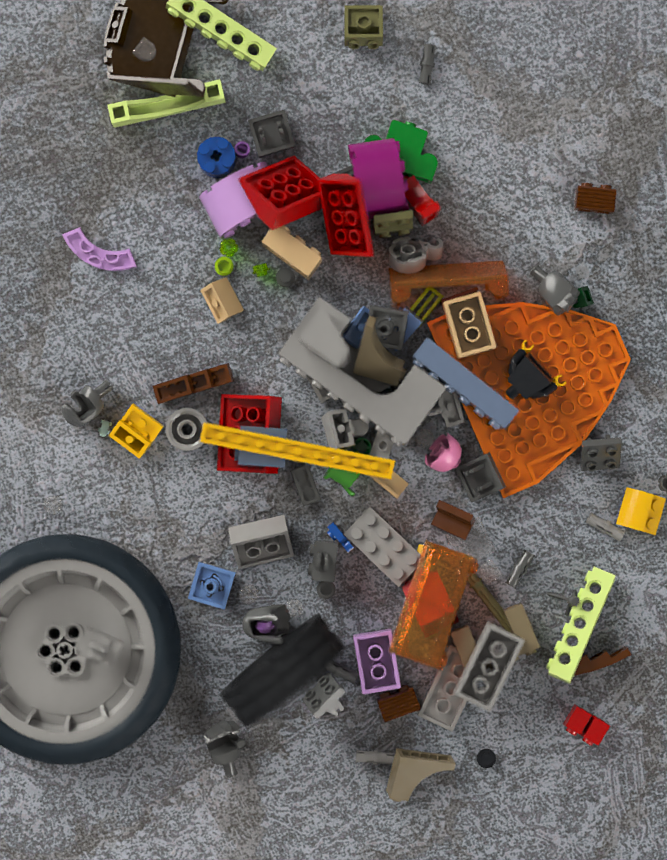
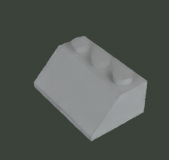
[228,515,294,569]

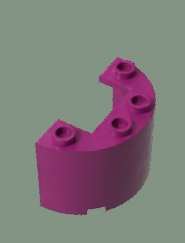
[348,138,408,220]

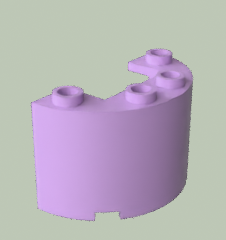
[199,162,268,239]

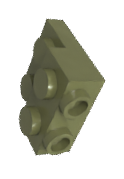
[344,5,383,49]
[373,210,413,238]

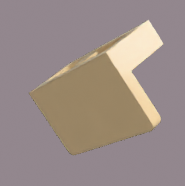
[200,277,244,324]
[369,471,409,499]

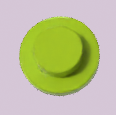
[214,257,234,276]

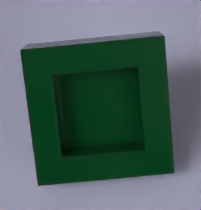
[573,286,594,308]

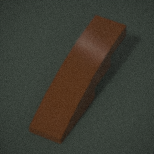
[153,363,234,404]
[566,646,632,676]

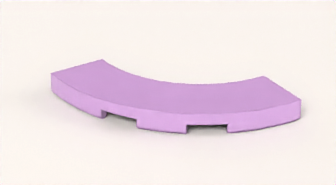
[62,227,137,271]

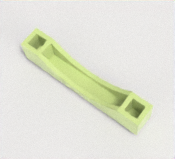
[108,80,226,128]

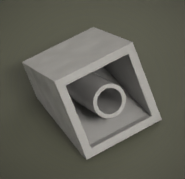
[299,307,350,369]

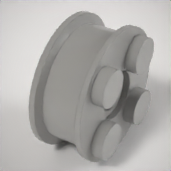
[166,408,208,451]

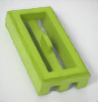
[410,285,444,326]

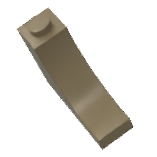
[353,316,407,386]
[386,748,456,802]

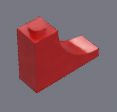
[403,175,441,226]

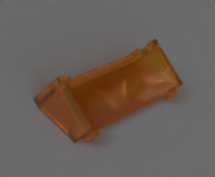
[388,260,509,307]
[388,540,478,671]

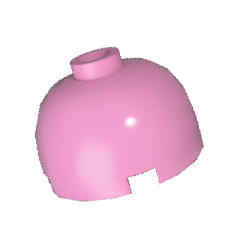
[425,433,462,472]

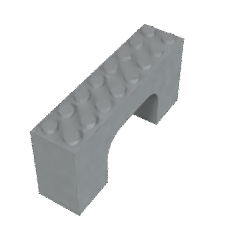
[278,297,446,446]

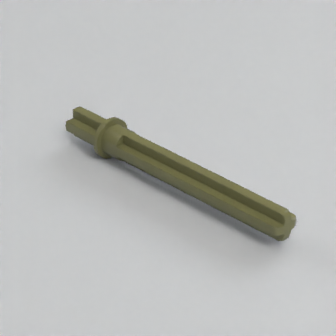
[460,565,511,632]

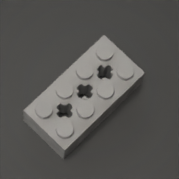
[454,621,525,712]

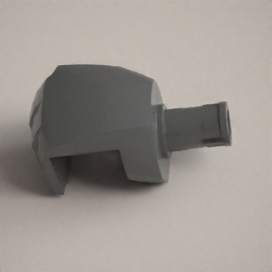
[530,265,580,316]

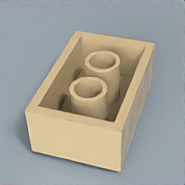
[261,225,322,280]
[442,291,496,359]

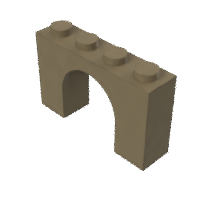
[449,602,540,669]

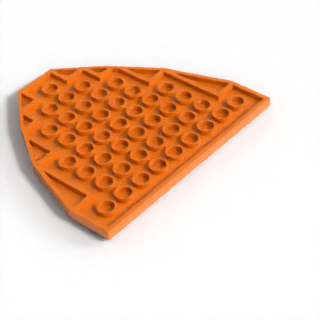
[426,302,631,498]

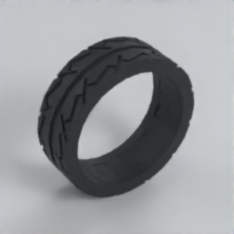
[219,614,345,728]

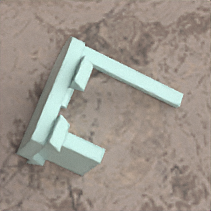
[98,419,112,437]

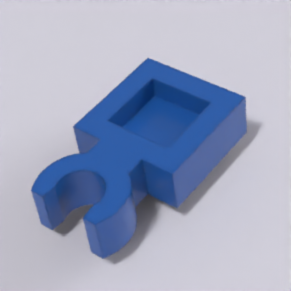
[327,522,354,552]

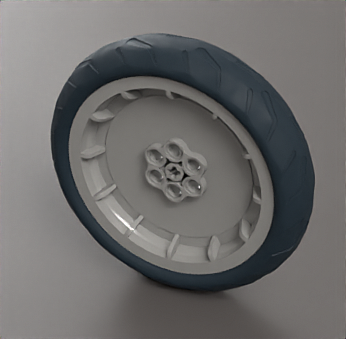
[0,534,181,765]

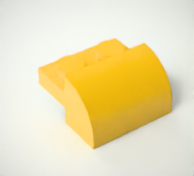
[109,403,164,459]
[616,487,666,535]

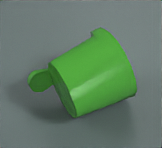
[323,467,360,496]

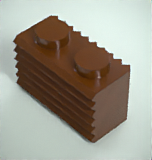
[574,183,617,214]
[377,684,421,722]

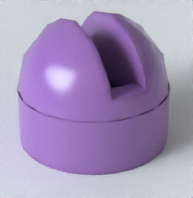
[234,141,250,158]

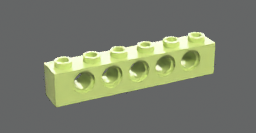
[165,0,277,71]
[546,567,616,684]

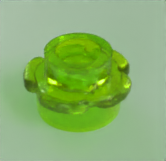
[219,238,238,257]
[252,263,270,277]

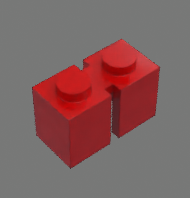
[563,704,610,746]

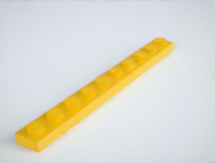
[200,423,395,479]

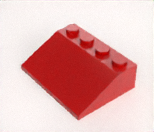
[238,156,322,230]
[317,174,374,257]
[217,394,282,474]

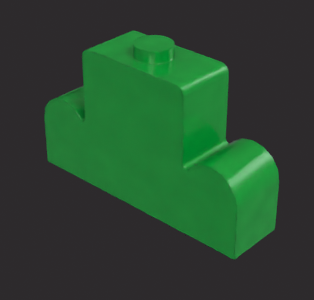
[364,120,438,184]

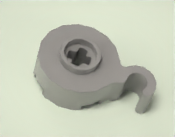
[388,237,443,274]

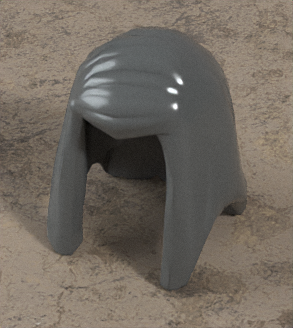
[242,604,290,644]

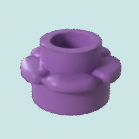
[255,620,274,633]

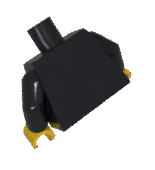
[506,340,566,399]

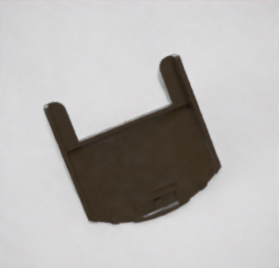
[104,0,229,97]

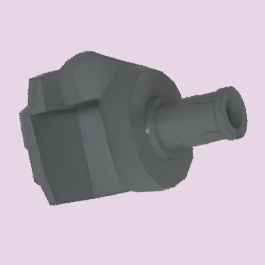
[61,380,114,427]
[204,720,246,778]

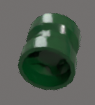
[352,438,371,455]

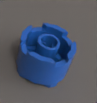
[197,137,237,178]

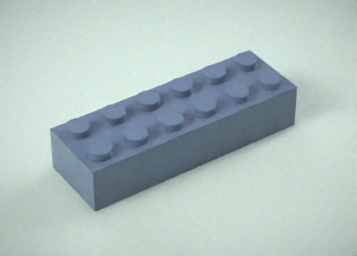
[412,337,519,430]

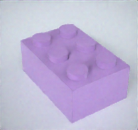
[353,628,401,694]

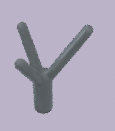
[547,590,580,616]

